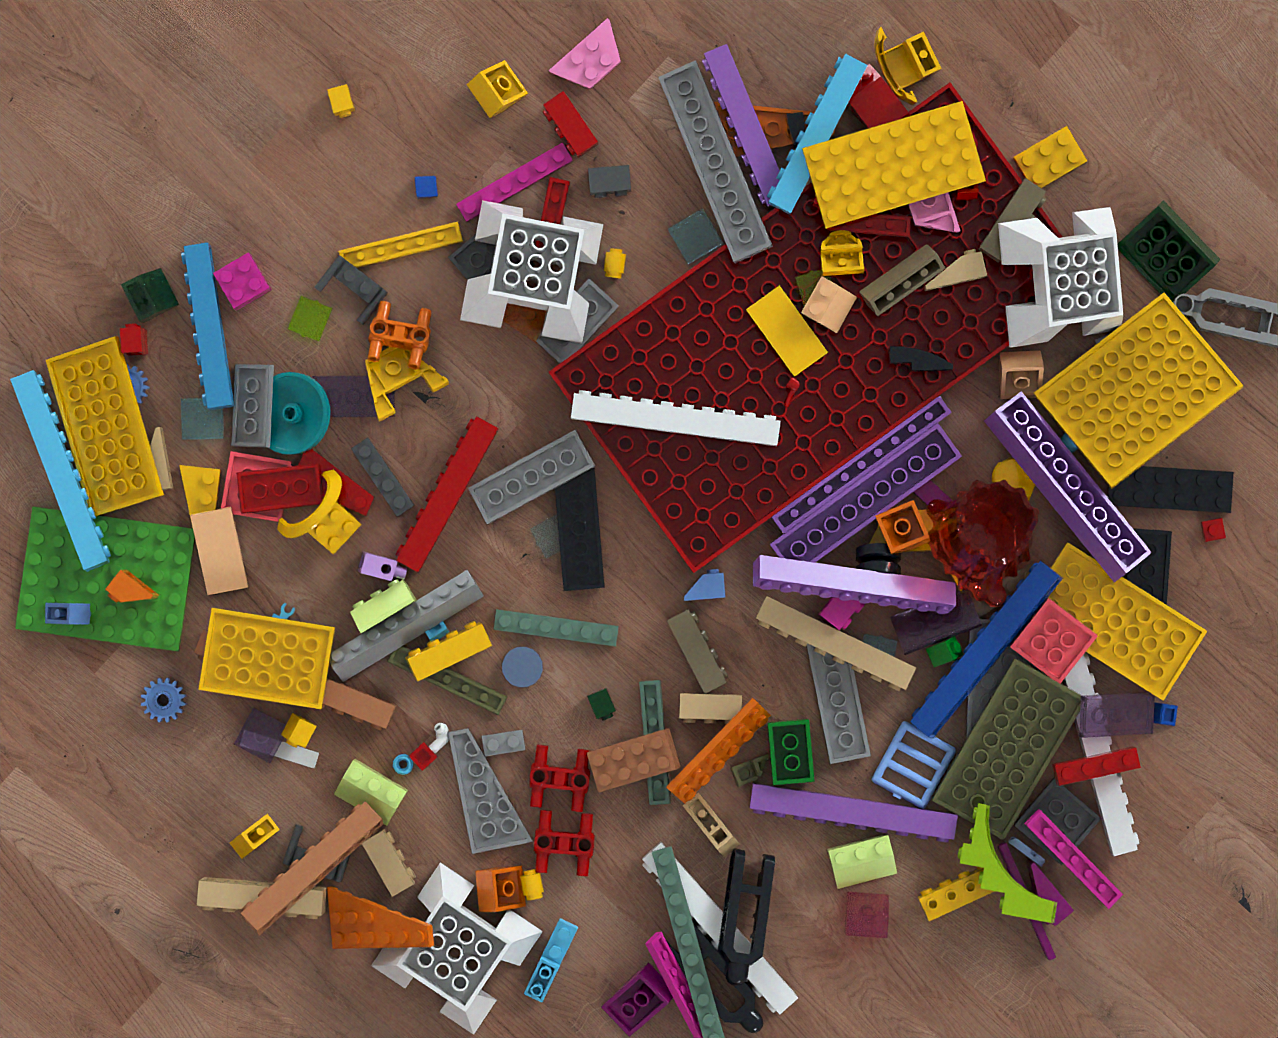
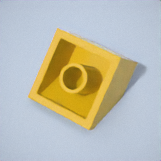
[466,60,528,118]

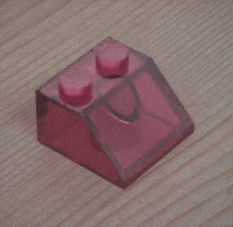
[844,892,889,938]

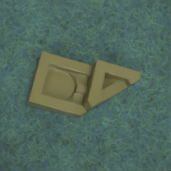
[730,754,769,787]

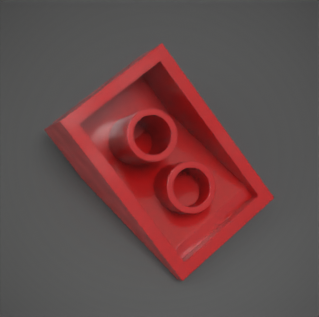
[847,64,910,129]

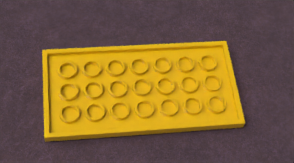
[802,101,986,229]
[46,336,164,516]
[1031,542,1207,701]

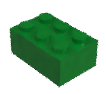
[767,719,815,785]

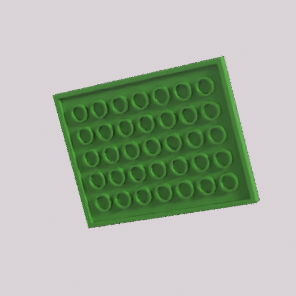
[15,507,195,651]

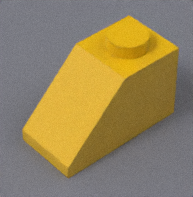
[230,813,280,859]

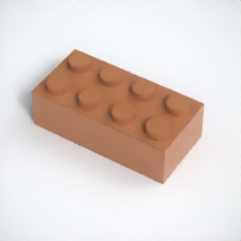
[587,728,681,792]

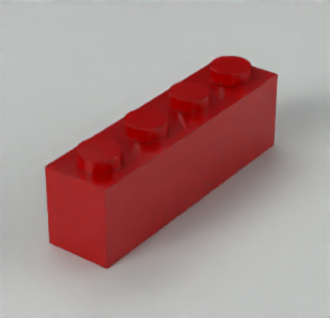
[1052,746,1141,786]

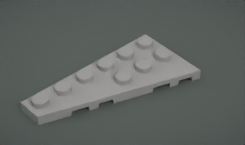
[448,728,533,854]

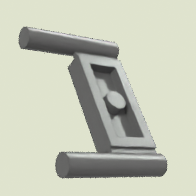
[314,255,388,325]
[283,824,351,883]

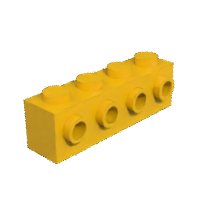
[405,621,492,681]
[917,866,995,921]

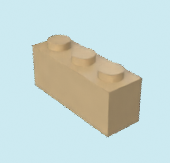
[679,693,742,724]
[362,829,416,897]

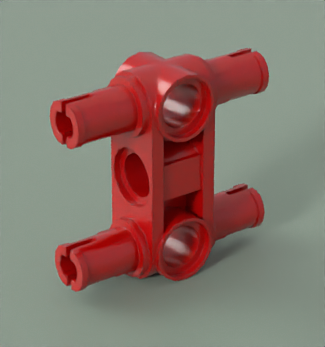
[529,744,591,812]
[534,810,595,876]

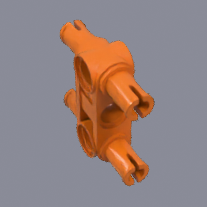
[367,301,431,370]

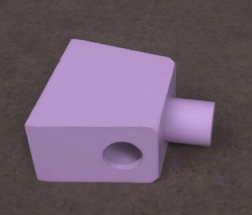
[358,551,407,581]

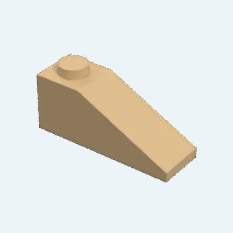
[924,249,987,291]
[150,427,173,490]
[683,792,740,857]

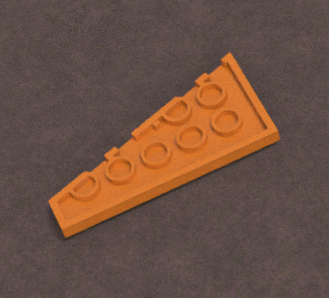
[714,102,835,157]
[327,886,434,949]

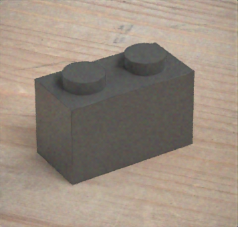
[588,165,631,198]

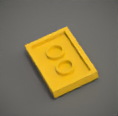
[1013,126,1087,188]

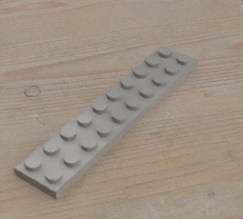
[658,60,773,263]

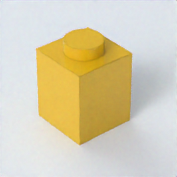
[327,84,355,118]
[281,713,317,748]

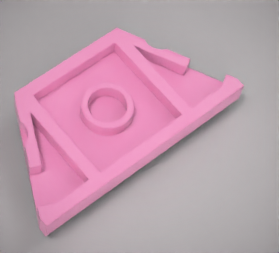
[549,18,621,89]
[908,193,960,233]

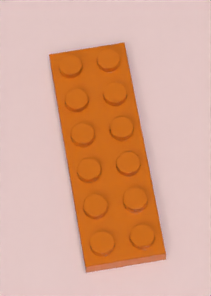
[666,698,771,803]

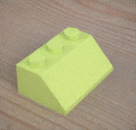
[350,578,417,633]
[334,759,408,826]
[827,833,897,889]

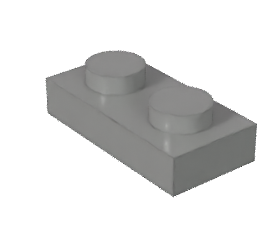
[482,729,526,756]

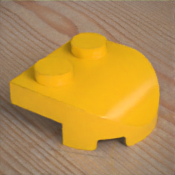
[821,230,864,276]
[992,457,1035,505]

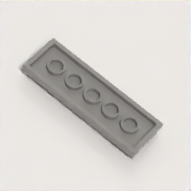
[468,430,596,524]
[807,644,871,764]

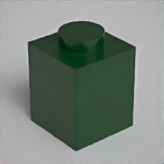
[587,688,616,721]

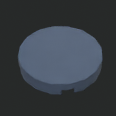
[502,647,543,687]
[1008,836,1046,867]

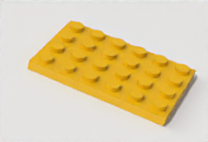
[198,608,335,709]

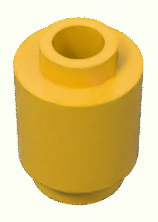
[604,248,626,278]
[520,869,544,900]

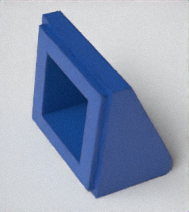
[414,176,438,199]
[1150,702,1178,726]

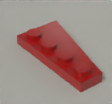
[299,449,375,516]

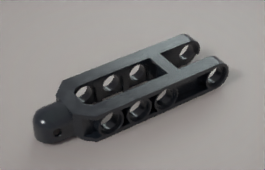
[717,848,775,986]
[665,921,764,1033]

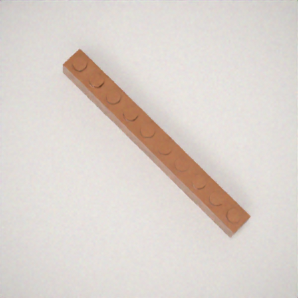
[194,629,397,731]

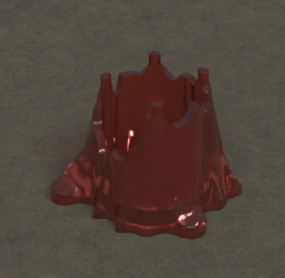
[926,480,1039,607]

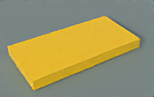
[746,285,828,377]

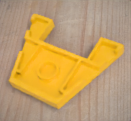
[365,347,449,422]

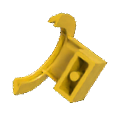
[874,27,942,105]
[277,469,361,555]

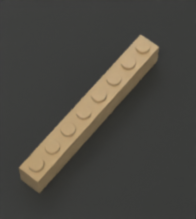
[756,596,916,692]

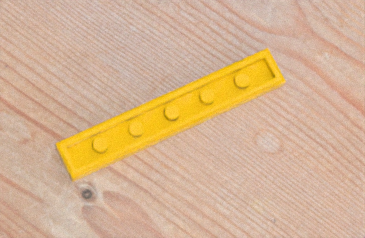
[338,221,463,268]

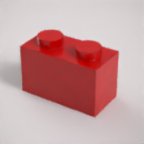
[120,323,148,356]

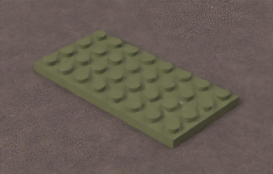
[932,657,1087,840]

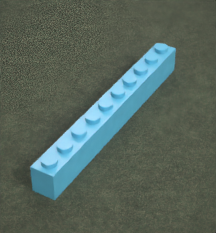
[10,370,111,572]

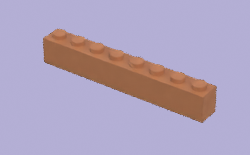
[241,801,383,936]

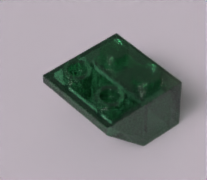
[121,268,179,323]

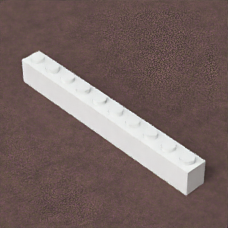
[571,390,780,446]
[1063,653,1139,856]
[642,842,798,1015]

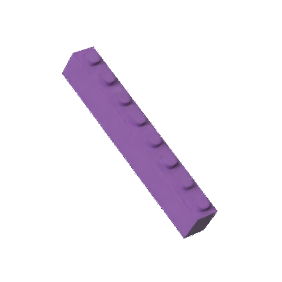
[702,44,780,208]

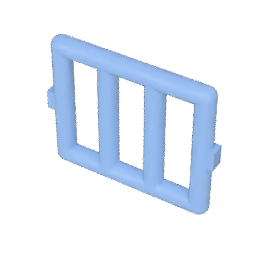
[871,721,956,809]

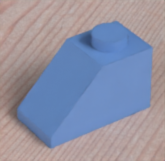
[684,569,725,601]
[45,603,91,624]

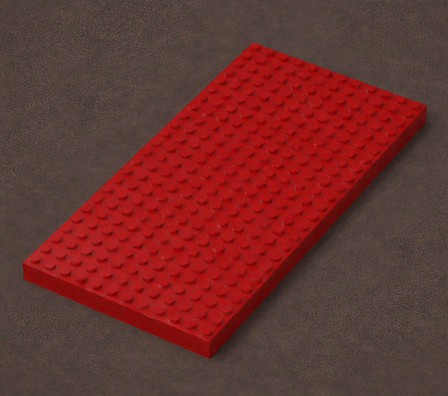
[548,82,1077,573]

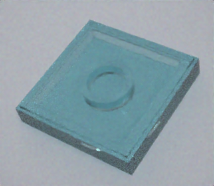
[667,208,724,265]
[181,398,224,440]

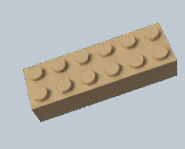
[197,877,327,919]

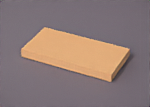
[190,507,248,595]

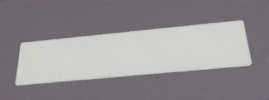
[240,730,319,768]

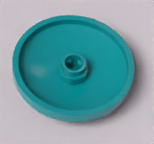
[270,372,330,455]

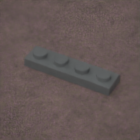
[351,437,414,517]

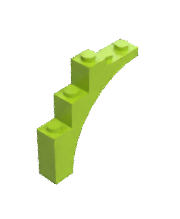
[958,803,1057,923]

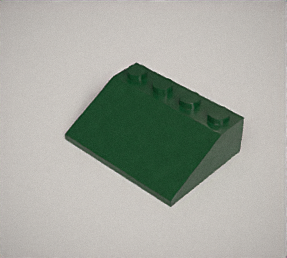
[1117,200,1220,302]

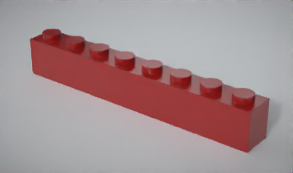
[395,416,499,572]

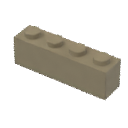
[978,178,1046,263]
[859,244,946,316]
[667,609,728,694]

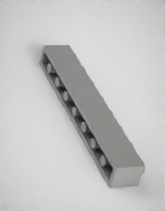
[330,570,484,682]

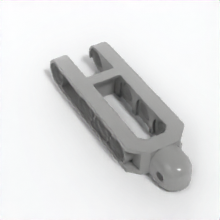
[1173,288,1278,348]

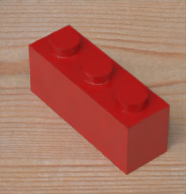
[542,91,598,158]

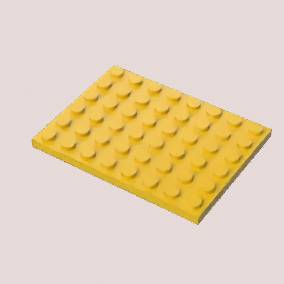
[1034,293,1243,489]

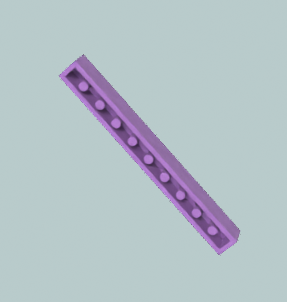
[771,396,952,534]
[753,555,956,614]
[749,783,958,842]

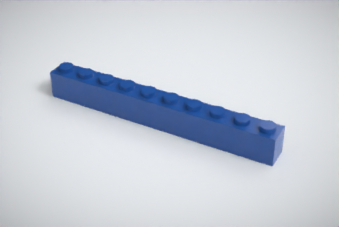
[910,561,1063,738]

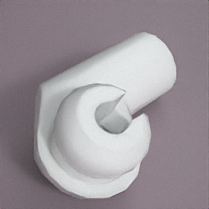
[428,723,449,754]

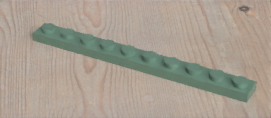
[652,846,725,1038]

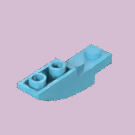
[524,918,578,1002]

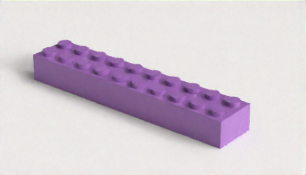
[984,391,1152,582]
[770,423,962,563]

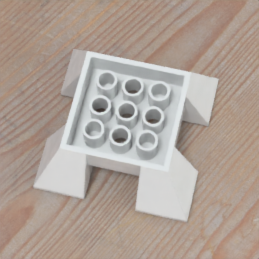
[460,200,603,344]
[998,207,1123,347]
[371,862,543,1035]

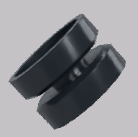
[856,543,901,575]

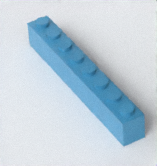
[181,242,235,410]

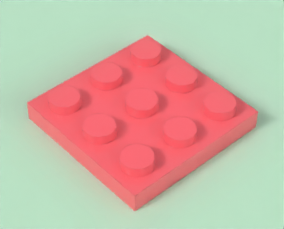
[221,451,292,522]
[1010,598,1098,684]

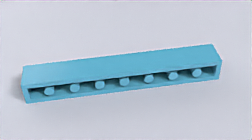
[767,54,867,215]

